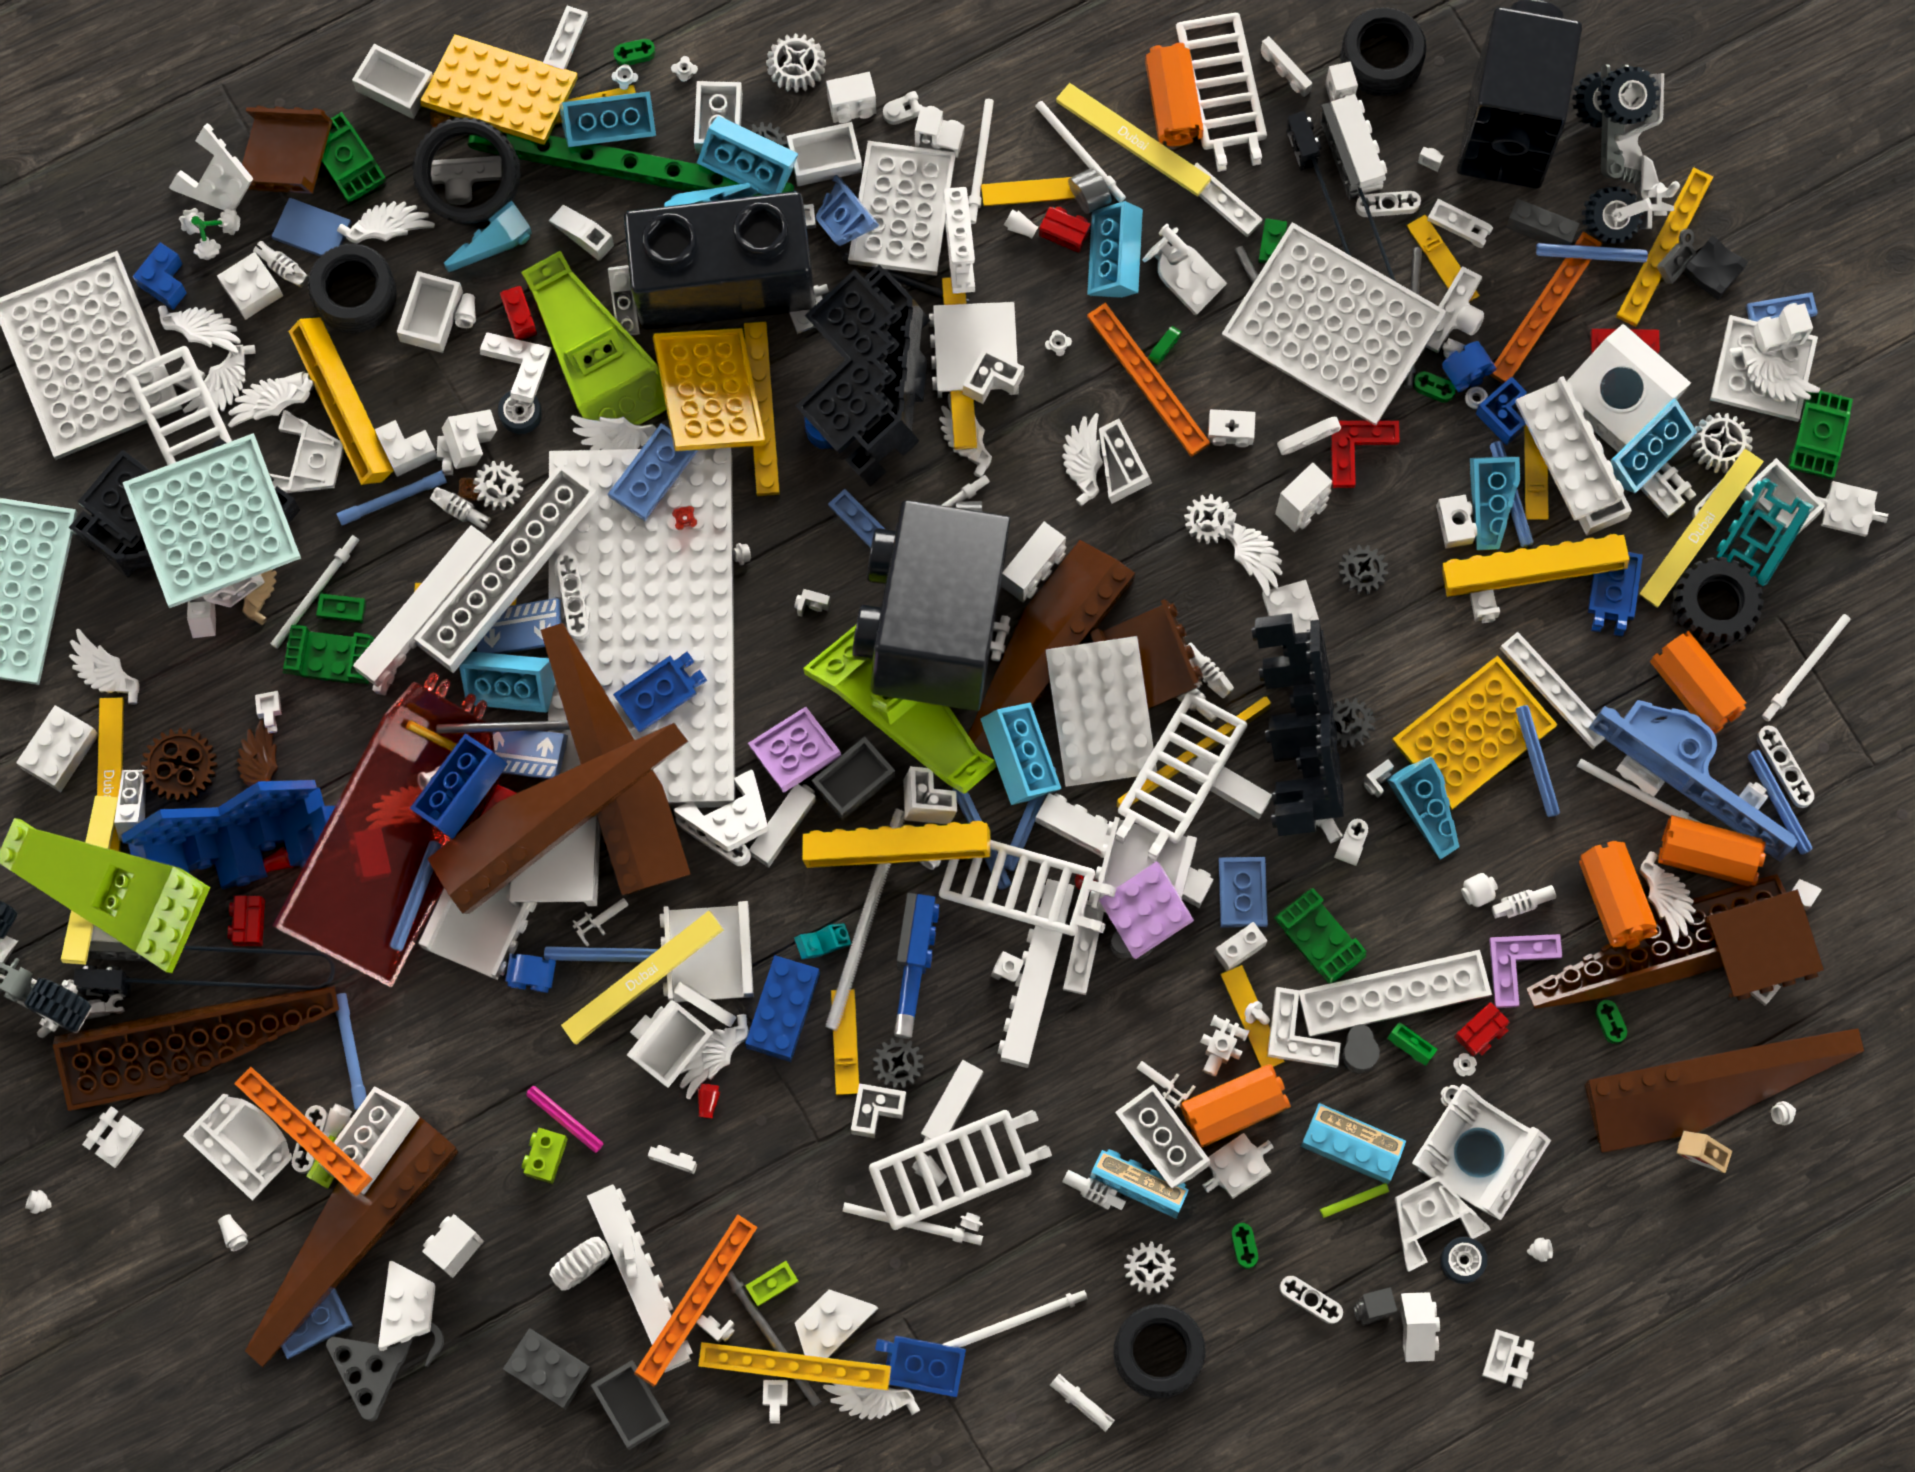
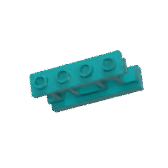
[1716,478,1814,586]

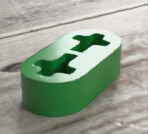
[614,39,655,66]
[1148,326,1182,366]
[1413,371,1456,403]
[1595,1000,1627,1044]
[1231,1223,1258,1269]

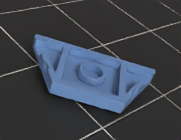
[815,175,879,246]

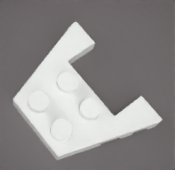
[169,123,253,210]
[270,410,344,493]
[674,770,768,852]
[1395,1176,1491,1272]

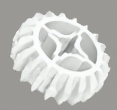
[766,33,826,93]
[1691,413,1752,473]
[549,1237,611,1291]

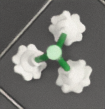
[179,208,240,260]

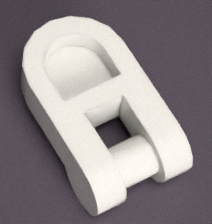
[883,91,922,125]

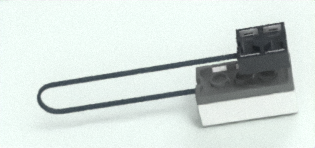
[1286,94,1396,282]
[74,925,335,998]

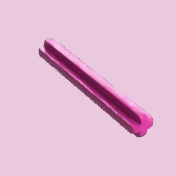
[526,1086,603,1153]

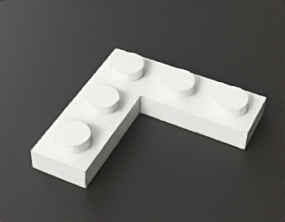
[480,333,551,403]
[1267,987,1341,1068]

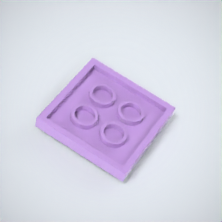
[748,707,842,793]
[1099,861,1194,959]

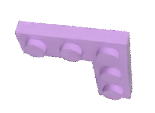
[1489,934,1562,1008]

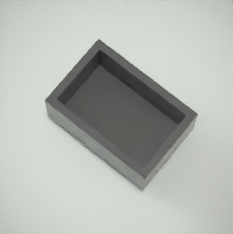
[812,736,895,821]
[503,1328,592,1410]
[591,1360,671,1450]

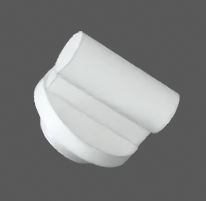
[1245,1001,1270,1025]

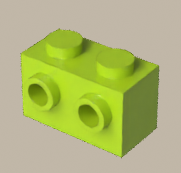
[522,1128,568,1184]

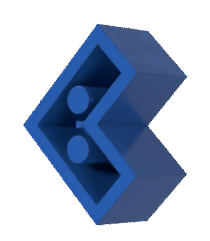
[133,242,187,310]
[1476,377,1527,446]

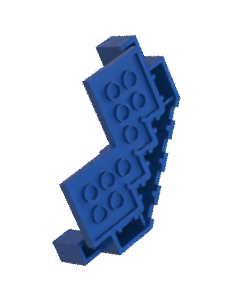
[121,780,349,889]

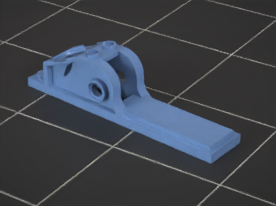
[1589,700,1798,862]

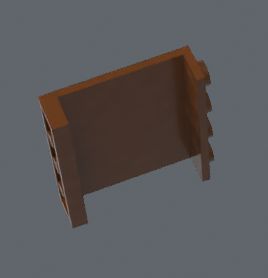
[242,106,333,194]
[1090,599,1204,710]
[1704,889,1824,1001]

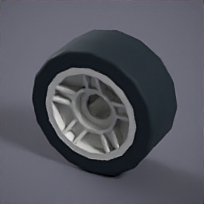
[498,391,542,434]
[1441,1237,1487,1284]

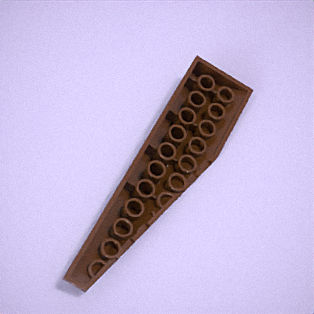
[968,540,1135,759]
[540,623,691,896]
[1584,1028,1864,1153]
[245,1115,458,1367]

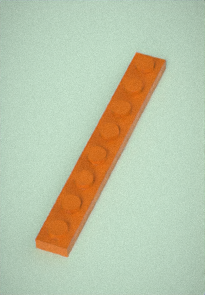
[1490,232,1602,384]
[1087,303,1210,457]
[234,1067,373,1196]
[634,1215,757,1387]

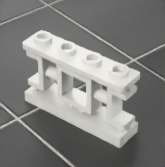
[944,187,975,294]

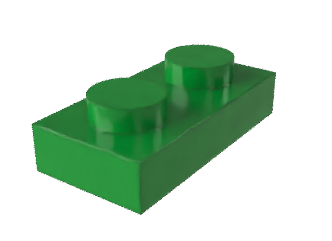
[1258,218,1287,264]
[316,593,366,623]
[1387,1022,1438,1066]

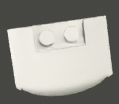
[183,1094,292,1200]

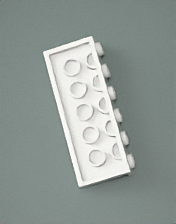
[1515,376,1624,521]

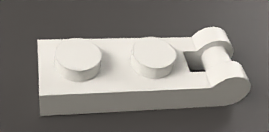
[1427,199,1493,248]

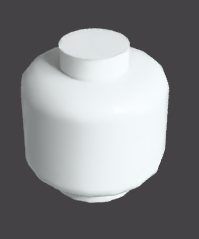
[1461,873,1498,907]

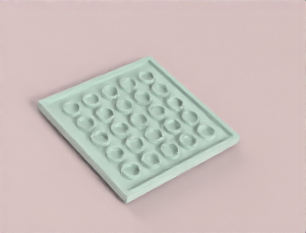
[123,433,301,608]

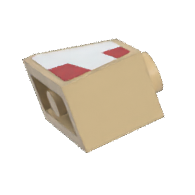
[1677,1131,1732,1173]

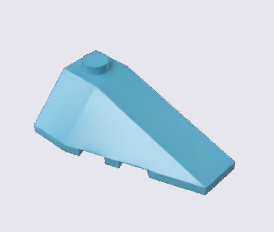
[664,183,759,207]
[444,201,532,272]
[1470,457,1520,550]
[1386,757,1459,860]

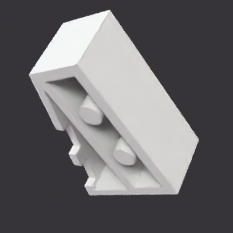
[1099,419,1152,504]

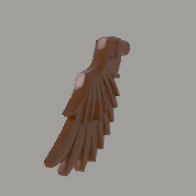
[237,717,279,787]

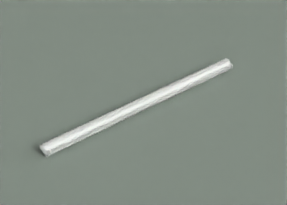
[825,809,905,1031]

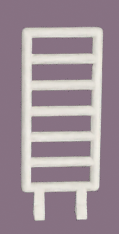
[1176,13,1267,172]
[126,346,232,465]
[1115,693,1247,862]
[939,840,1117,936]
[869,1110,1052,1230]

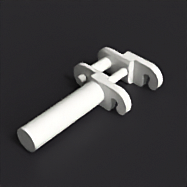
[573,898,628,947]
[1137,1061,1195,1109]

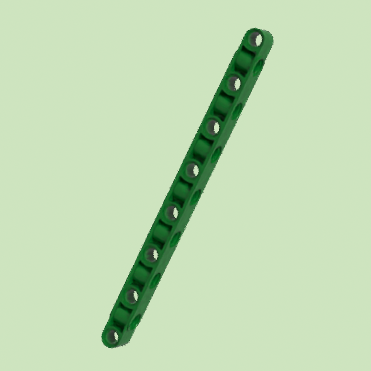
[468,130,795,196]

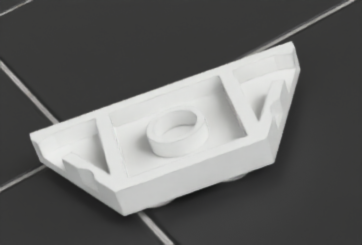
[378,1261,435,1351]
[795,1289,878,1358]

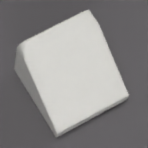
[1792,879,1822,911]

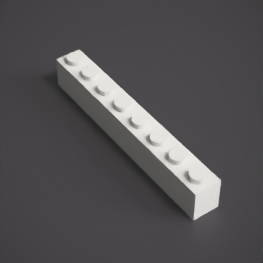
[353,525,493,687]
[1035,793,1214,908]
[997,879,1075,1068]
[587,1184,693,1373]

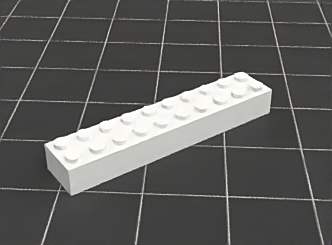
[414,464,599,673]

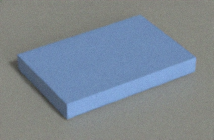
[272,198,352,256]
[1218,857,1268,927]
[282,1288,353,1359]

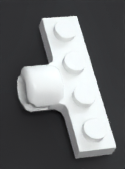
[431,156,503,205]
[1426,266,1484,353]

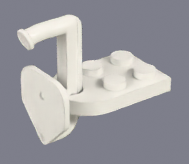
[1142,224,1227,315]

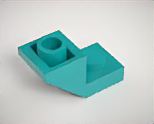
[794,923,852,959]

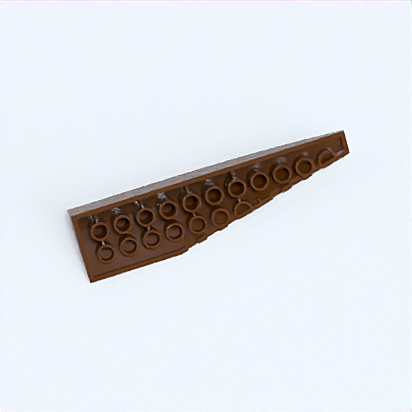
[427,723,689,914]
[1526,874,1787,1009]
[53,986,339,1111]

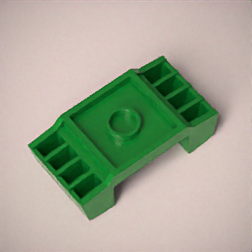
[322,112,386,204]
[1787,390,1853,480]
[283,625,375,684]
[1273,888,1366,984]

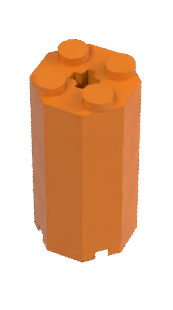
[1145,43,1204,147]
[1650,631,1746,734]
[1658,815,1766,886]
[1579,841,1658,949]
[1180,1064,1291,1148]

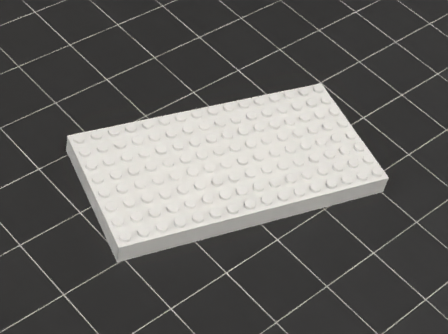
[548,447,735,808]

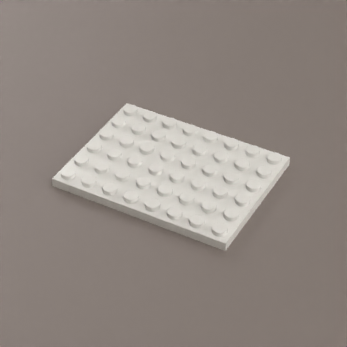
[1222,222,1447,426]
[0,251,183,460]

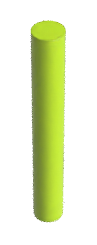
[1320,1183,1389,1218]

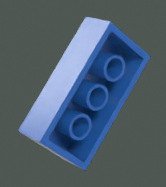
[410,733,508,839]
[745,955,820,1062]

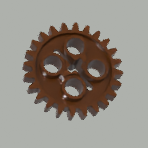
[141,728,218,803]

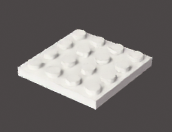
[1710,315,1818,422]

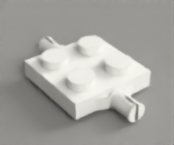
[1816,481,1888,537]
[1202,1133,1274,1199]

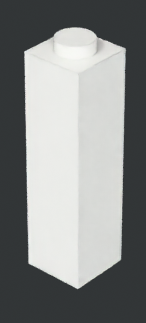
[1188,756,1272,819]
[749,784,816,868]
[921,1060,983,1149]

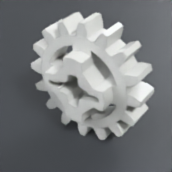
[473,461,523,510]
[1184,494,1234,544]
[1124,1241,1176,1295]

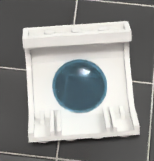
[1568,324,1691,452]
[1412,1084,1551,1220]

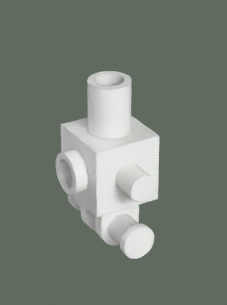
[1200,1015,1250,1076]

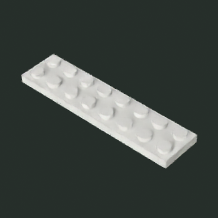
[1299,950,1492,1037]

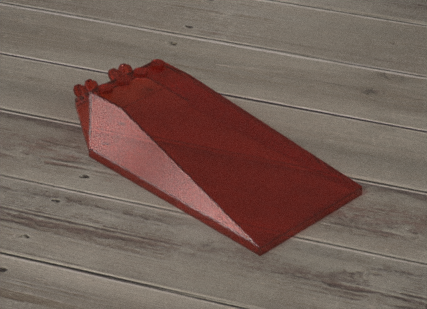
[273,672,500,988]

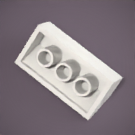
[1115,1084,1211,1189]

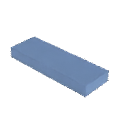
[1746,293,1817,322]
[828,489,885,548]

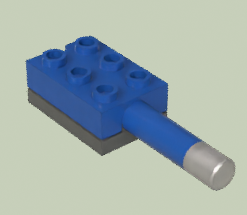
[894,893,939,1039]

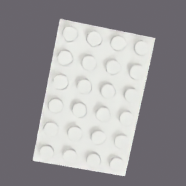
[848,141,956,276]
[1046,636,1157,787]

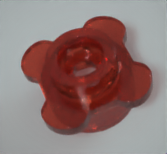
[672,506,697,530]

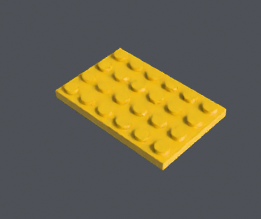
[420,35,578,145]
[653,328,765,451]
[1392,655,1557,811]

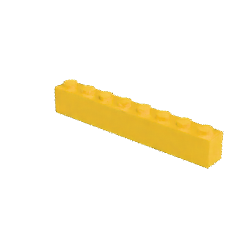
[288,317,394,485]
[1442,534,1630,597]
[803,821,990,868]

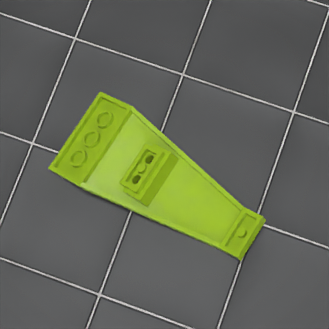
[521,251,667,425]
[803,625,996,794]
[0,818,211,973]

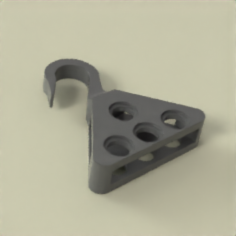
[326,1322,444,1422]

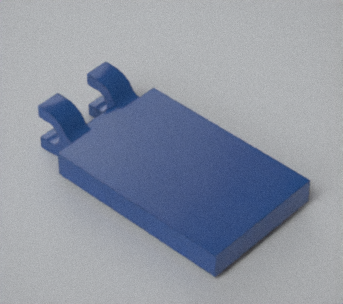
[1588,552,1643,636]
[613,651,707,733]
[872,1336,966,1397]

